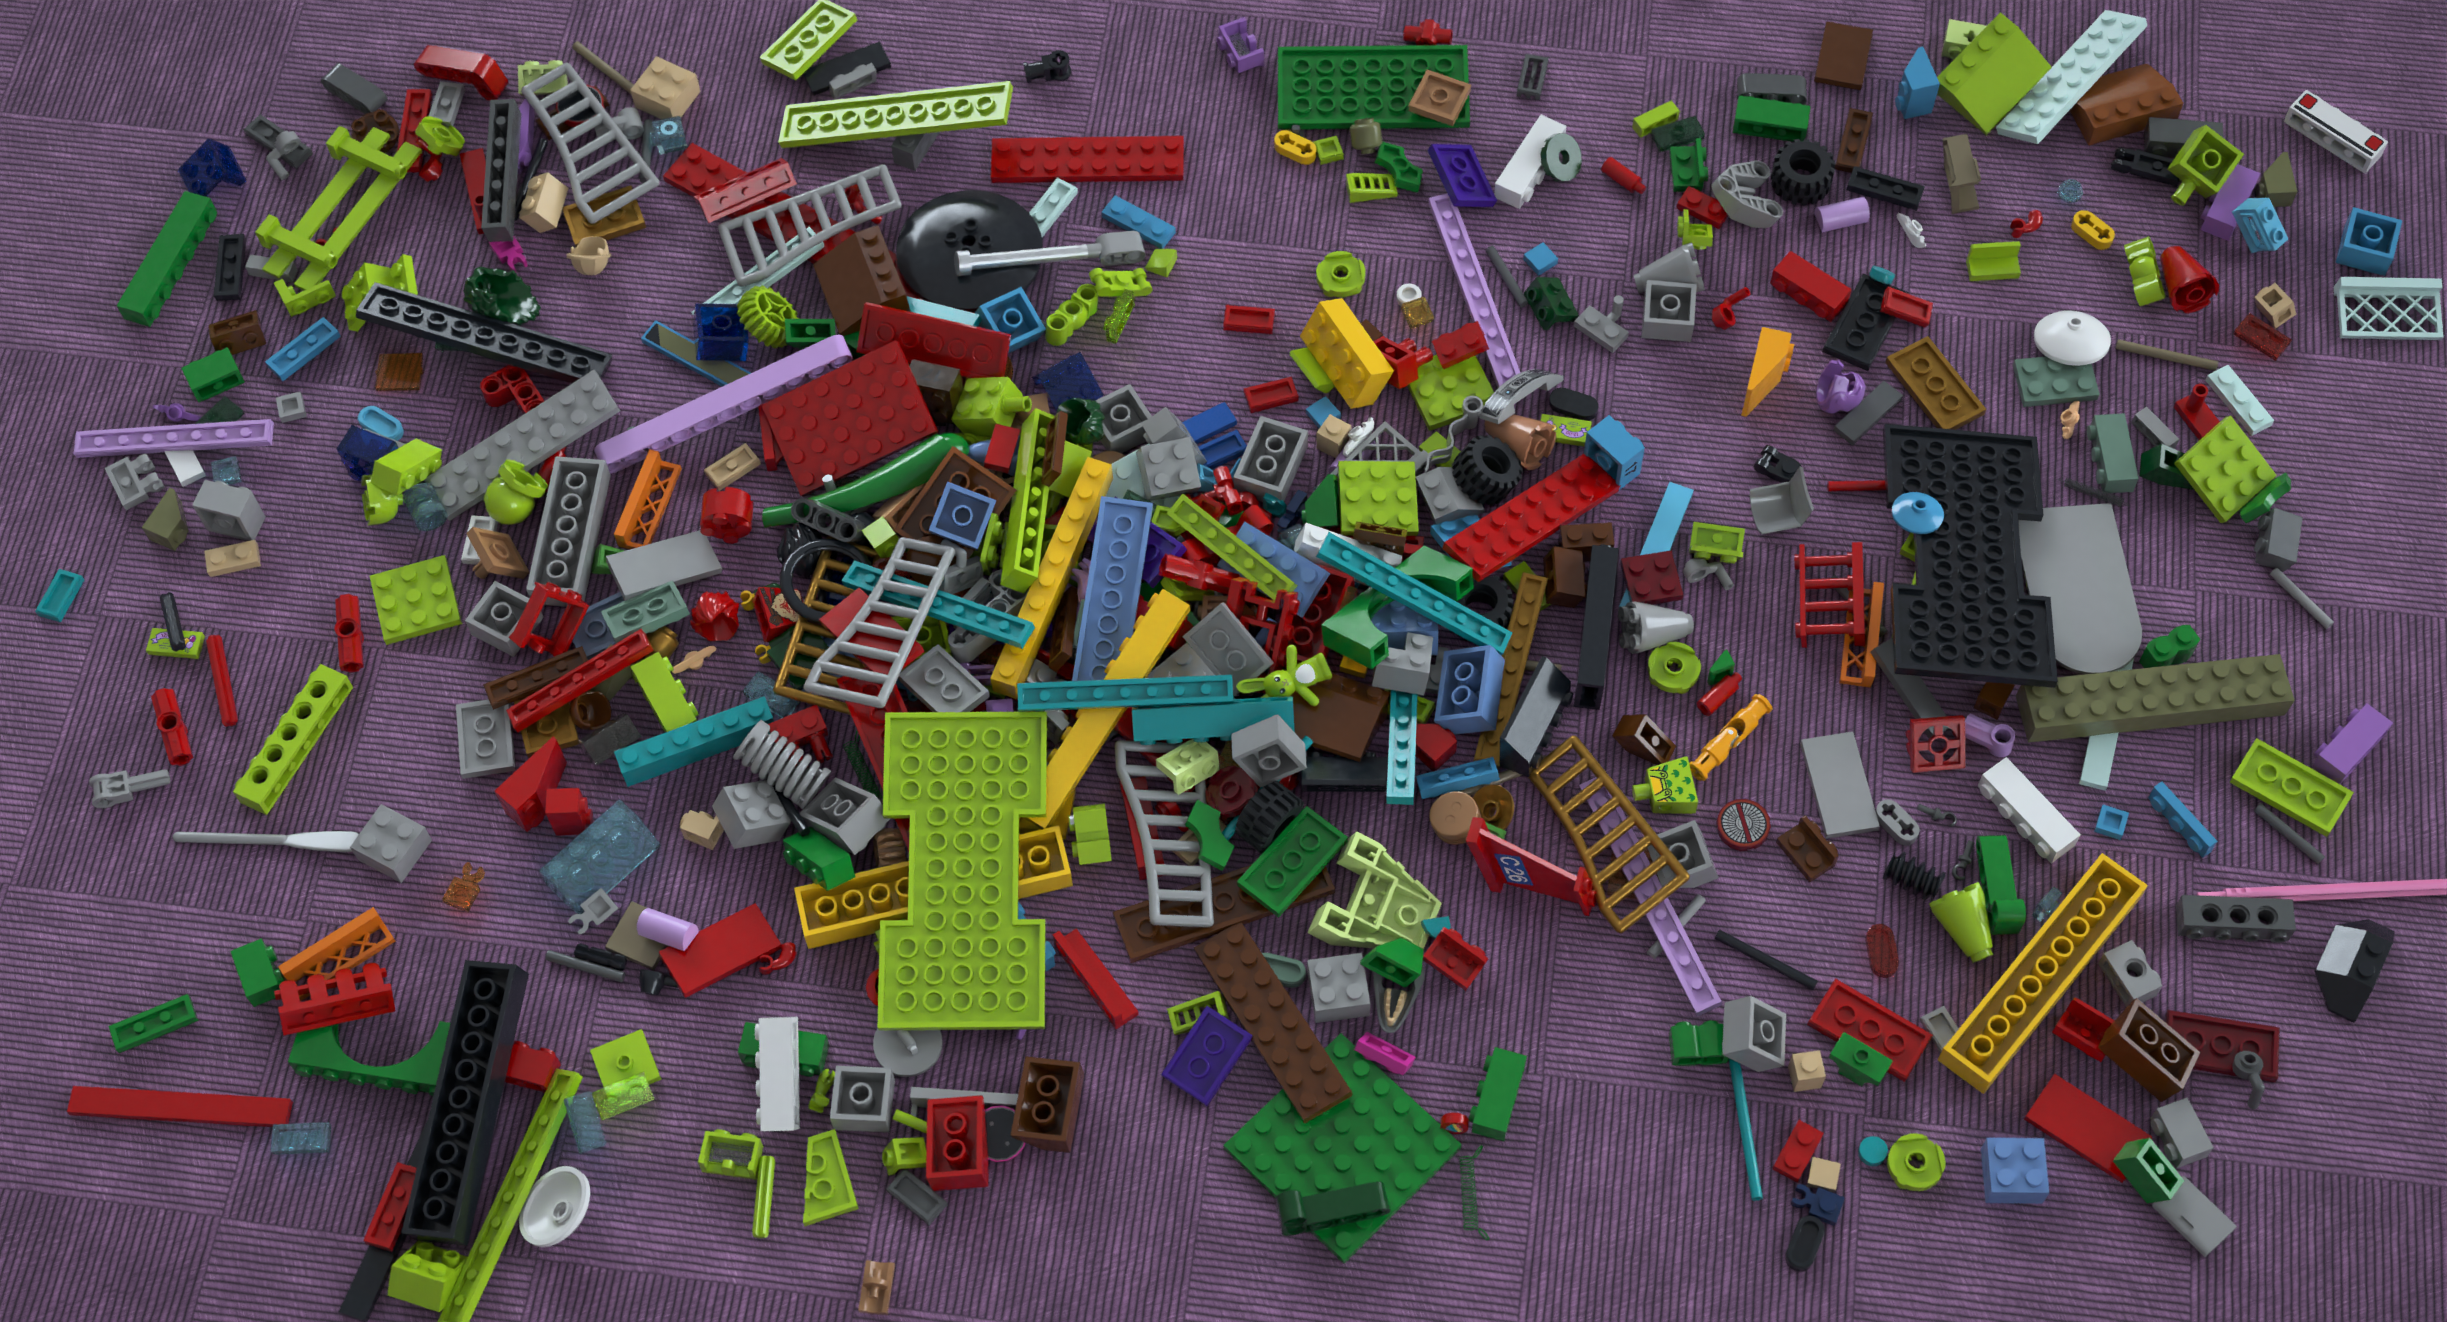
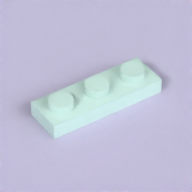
[2205,365,2274,436]

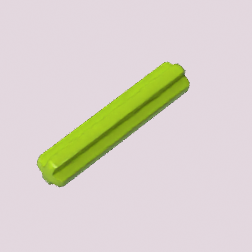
[752,1156,775,1238]

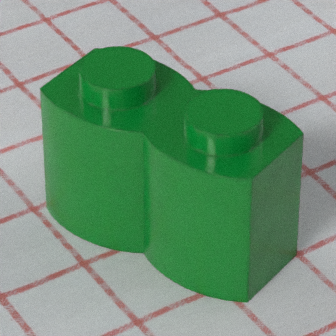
[2139,625,2200,668]
[1669,1020,1729,1066]

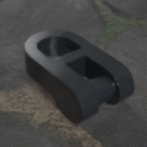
[1753,445,1801,483]

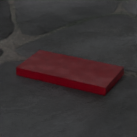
[2165,1010,2280,1083]

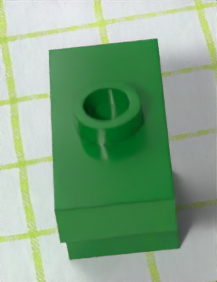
[1829,1032,1893,1087]

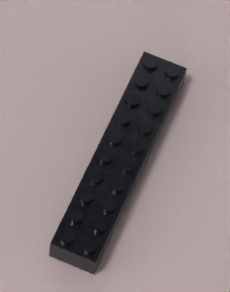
[402,960,529,1246]

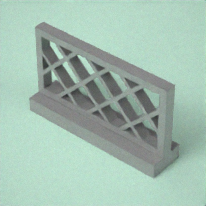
[1317,421,1428,487]

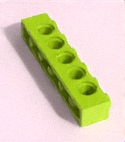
[233,664,353,815]

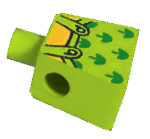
[1632,757,1698,814]

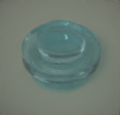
[2058,179,2083,203]

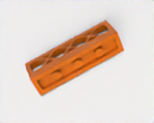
[614,449,682,549]
[1839,582,1884,688]
[278,907,396,1001]

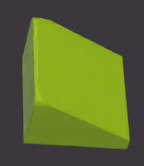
[1145,249,1177,278]

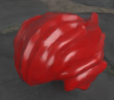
[690,591,739,642]

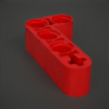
[414,45,508,101]
[480,365,544,415]
[1181,505,1274,567]

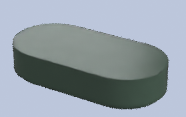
[1262,953,1306,988]

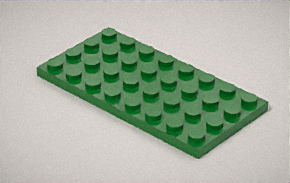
[1278,45,1470,129]

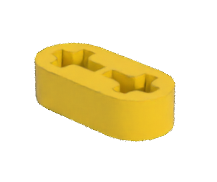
[1274,130,1316,165]
[2071,210,2115,250]

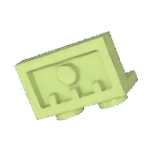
[518,60,567,95]
[1156,739,1219,795]

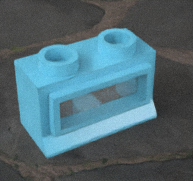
[2232,198,2288,253]

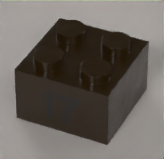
[910,360,963,425]

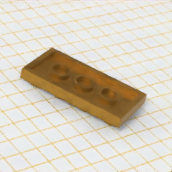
[1885,336,1986,430]

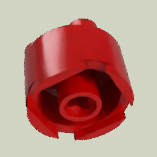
[700,487,754,544]

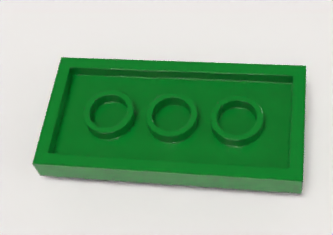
[1237,806,1348,918]

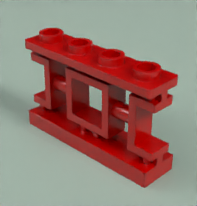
[1226,577,1300,695]

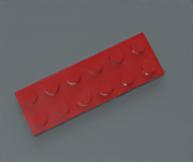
[857,302,1011,378]

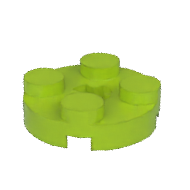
[415,116,465,156]
[1316,251,1365,297]
[1647,642,1701,694]
[1887,1133,1945,1191]

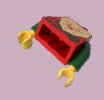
[740,583,803,664]

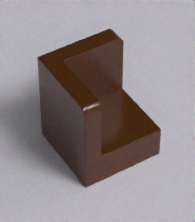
[1974,682,2015,720]

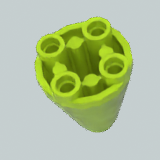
[1929,882,1993,963]

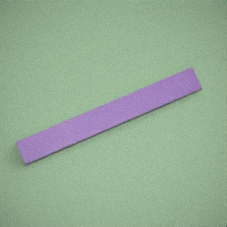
[74,419,274,458]

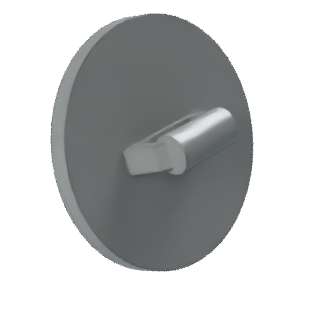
[873,1028,943,1077]

